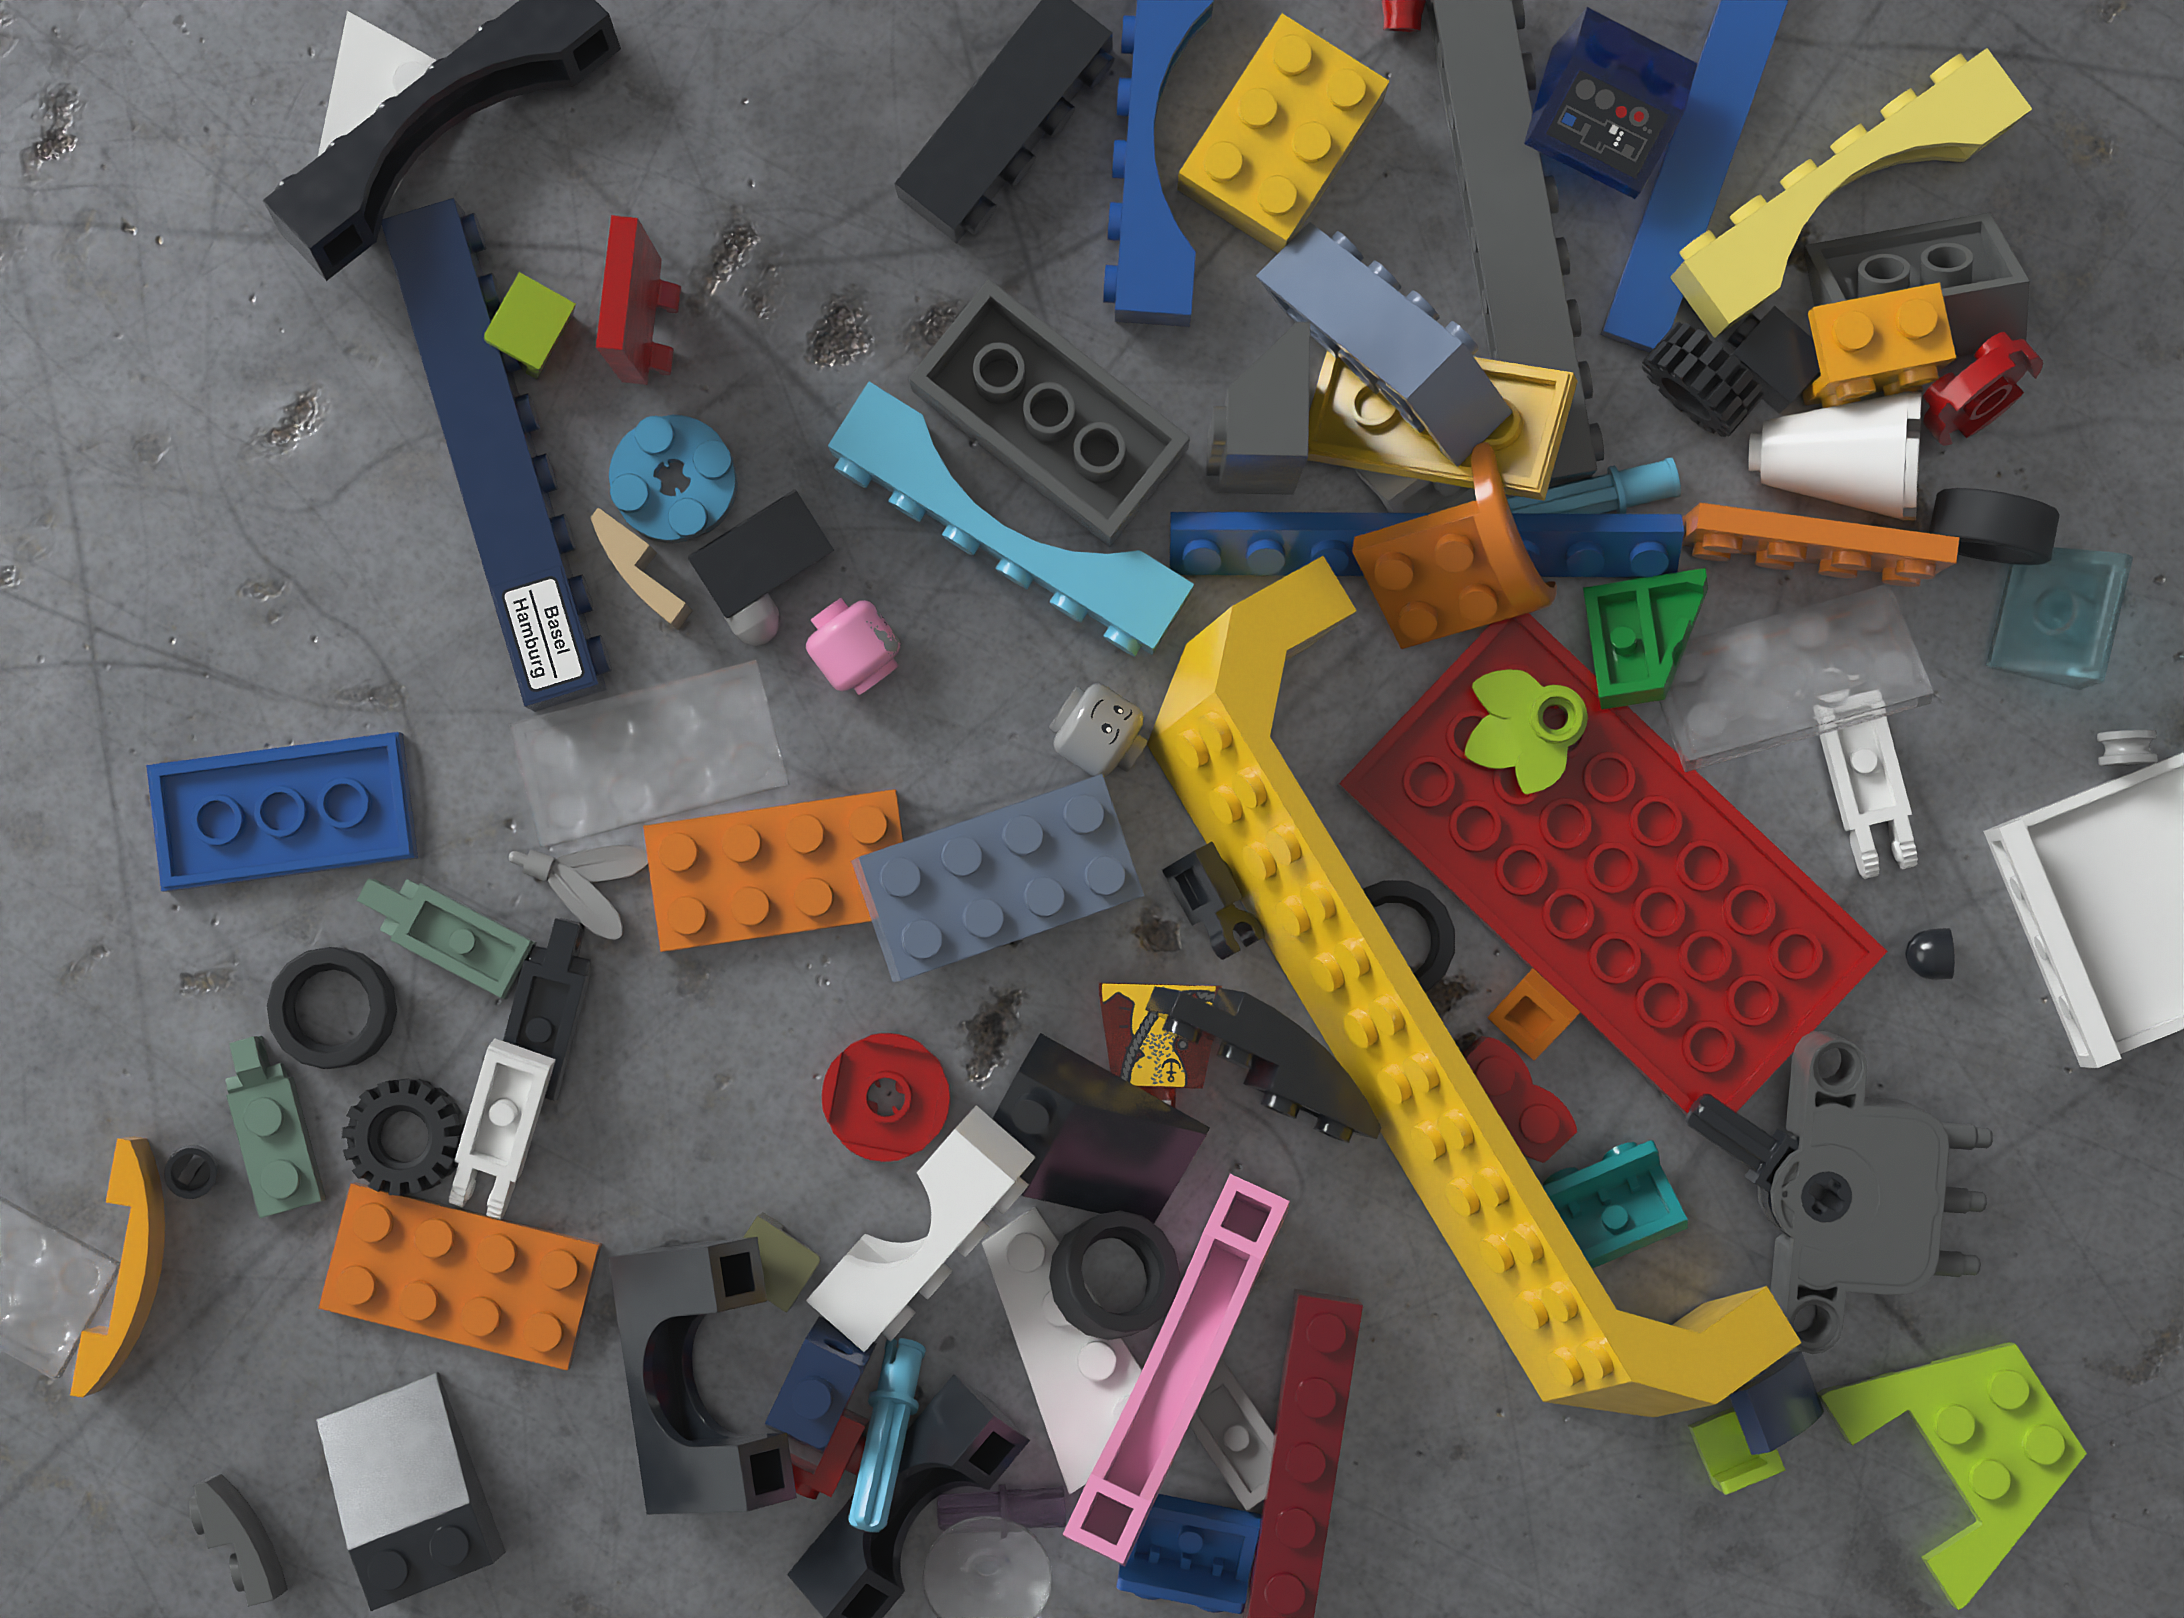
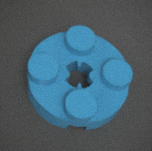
[609,414,738,544]

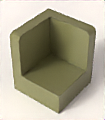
[743,1212,821,1313]

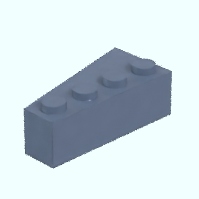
[1256,222,1512,467]

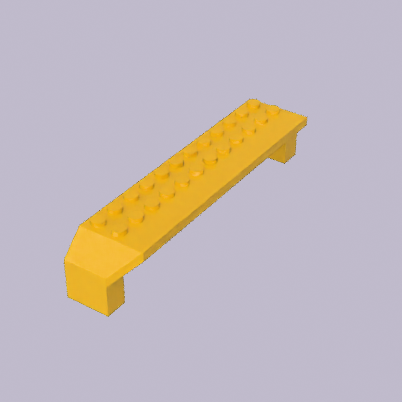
[1147,556,1801,1418]

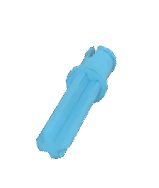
[1506,457,1681,514]
[849,1338,926,1532]

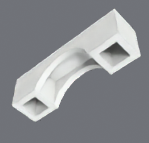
[806,1105,1035,1352]

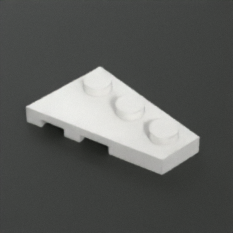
[318,11,436,201]

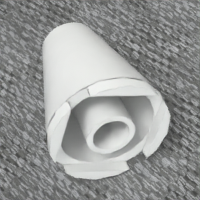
[1749,391,1922,520]

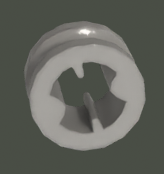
[2097,730,2158,766]

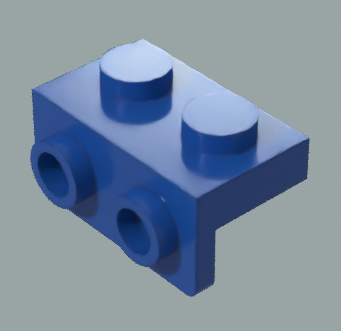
[1116,1494,1261,1614]

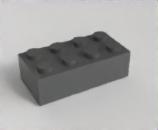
[908,278,1190,547]

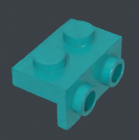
[1542,1140,1688,1269]

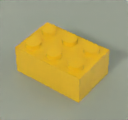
[1177,13,1390,254]

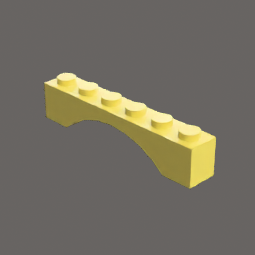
[1670,48,2032,338]

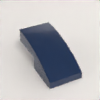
[1729,1351,1824,1455]

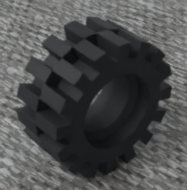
[1642,322,1764,437]
[341,1078,465,1196]

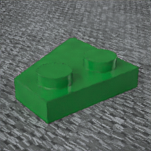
[1583,568,1708,710]

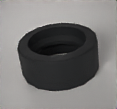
[1929,488,2060,565]
[1363,880,1455,993]
[266,947,397,1069]
[1049,1211,1180,1340]

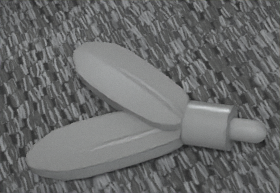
[509,845,648,940]

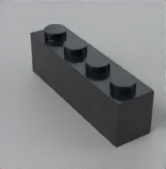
[894,0,1115,244]

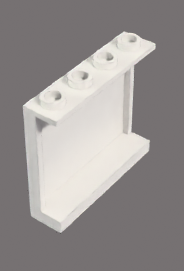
[1983,751,2184,1068]

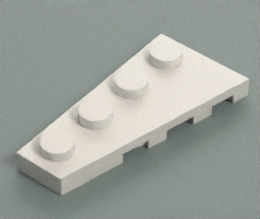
[982,1206,1142,1495]

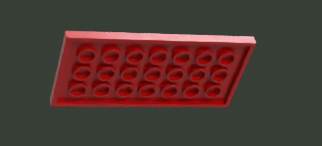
[1338,613,1888,1116]

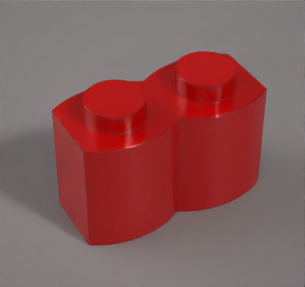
[1462,1036,1577,1163]

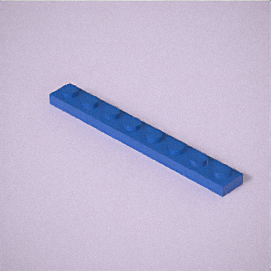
[1169,512,1684,577]

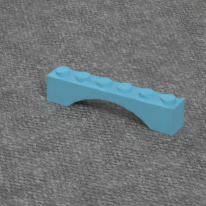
[828,381,1194,656]

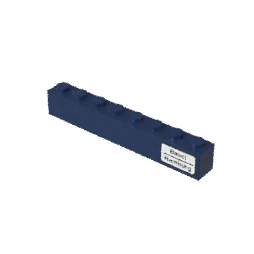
[381,198,612,712]

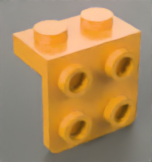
[1802,282,1956,408]

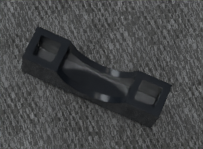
[787,1374,1030,1618]

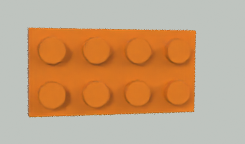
[1682,503,1960,587]
[643,789,904,952]
[318,1182,602,1370]

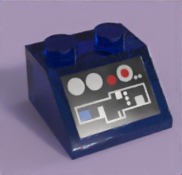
[1524,7,1698,199]

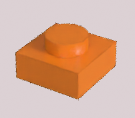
[1487,968,1580,1061]

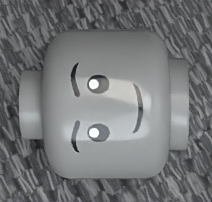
[1049,683,1148,777]

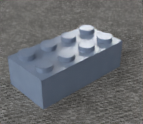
[851,774,1145,982]

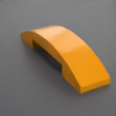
[70,1136,165,1398]

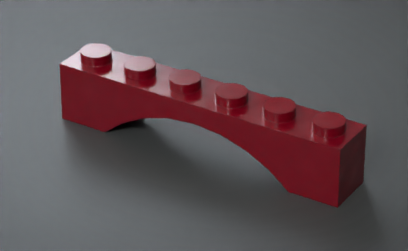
[1243,1289,1363,1618]

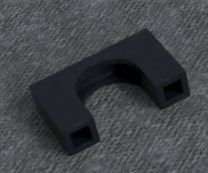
[608,1237,797,1515]

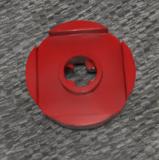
[1922,332,2043,446]
[821,1033,951,1162]

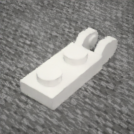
[1813,691,1918,879]
[449,1039,556,1220]

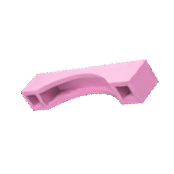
[1063,1174,1290,1566]

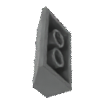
[1804,212,2030,357]

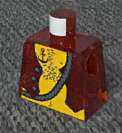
[1099,983,1222,1108]

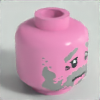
[806,597,901,695]

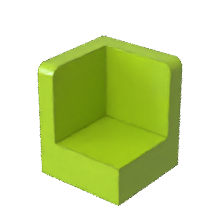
[484,272,576,379]
[1688,1407,1786,1495]

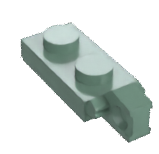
[356,878,537,999]
[225,1036,326,1218]

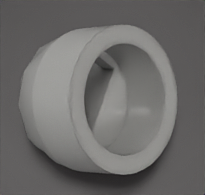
[724,593,781,646]

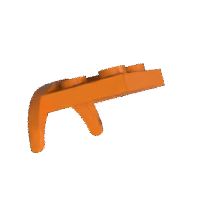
[1352,442,1557,649]

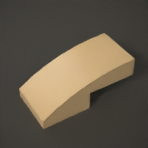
[590,508,693,630]

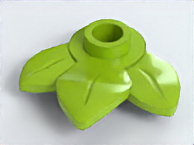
[1465,669,1588,795]

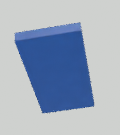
[146,732,418,892]

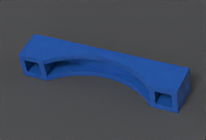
[1103,0,1214,327]

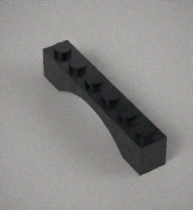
[263,0,621,281]

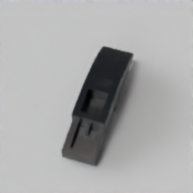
[1145,986,1382,1143]

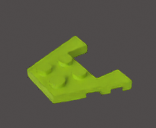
[1818,1342,2087,1610]

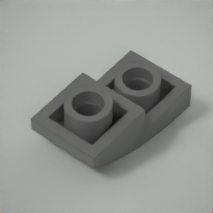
[189,1474,288,1606]

